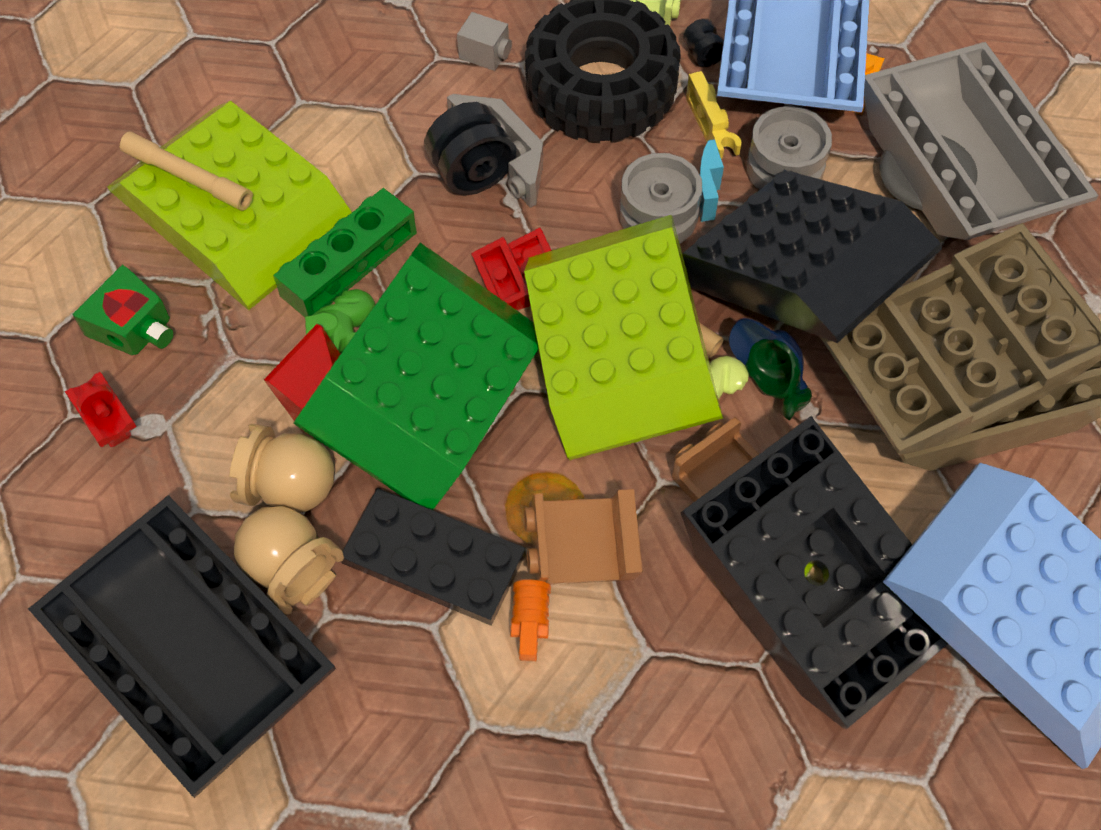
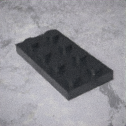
[341,488,526,626]

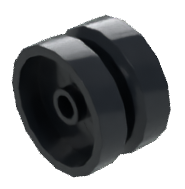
[424,102,516,196]

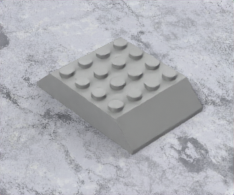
[864,42,1099,240]

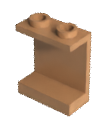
[523,489,643,585]

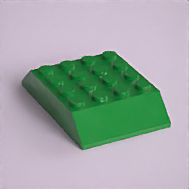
[293,242,539,510]

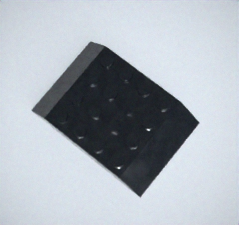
[682,170,942,343]
[28,495,336,798]

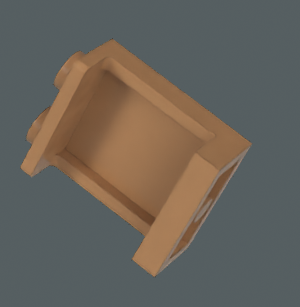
[672,417,759,502]

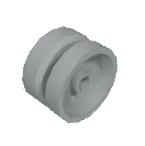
[746,106,832,190]
[620,153,702,244]

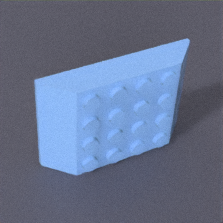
[717,0,869,112]
[883,463,1101,769]

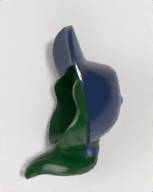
[729,318,812,420]

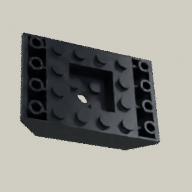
[680,416,948,729]

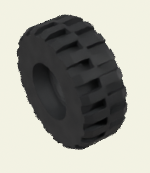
[525,0,681,143]

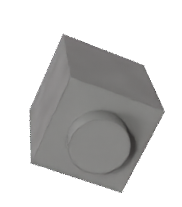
[457,12,512,71]

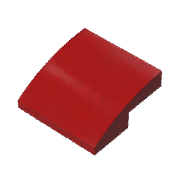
[471,227,552,310]

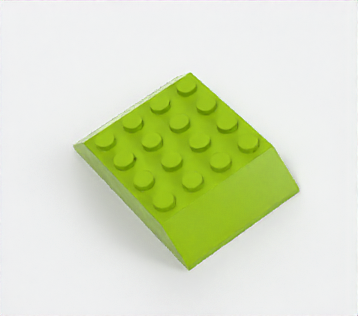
[107,101,352,310]
[524,214,723,460]

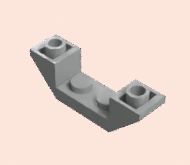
[447,94,543,208]

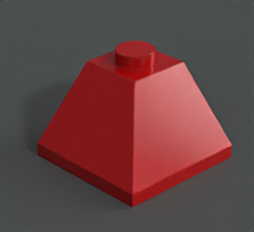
[264,324,341,436]

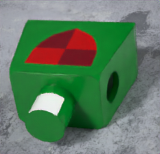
[72,264,174,355]

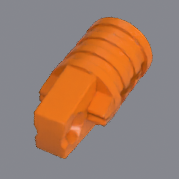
[510,580,551,662]

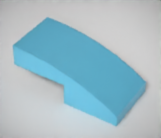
[699,140,724,222]

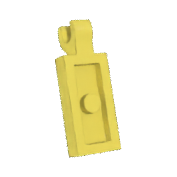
[686,71,741,159]

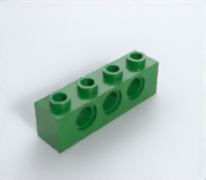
[273,187,417,317]

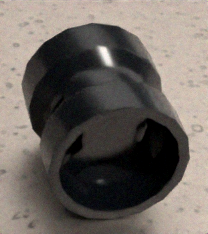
[683,18,724,67]

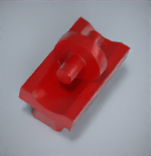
[65,372,137,447]

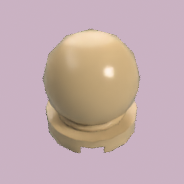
[229,424,334,513]
[234,506,344,615]

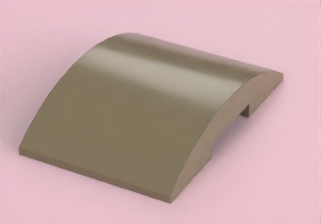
[820,223,1101,455]

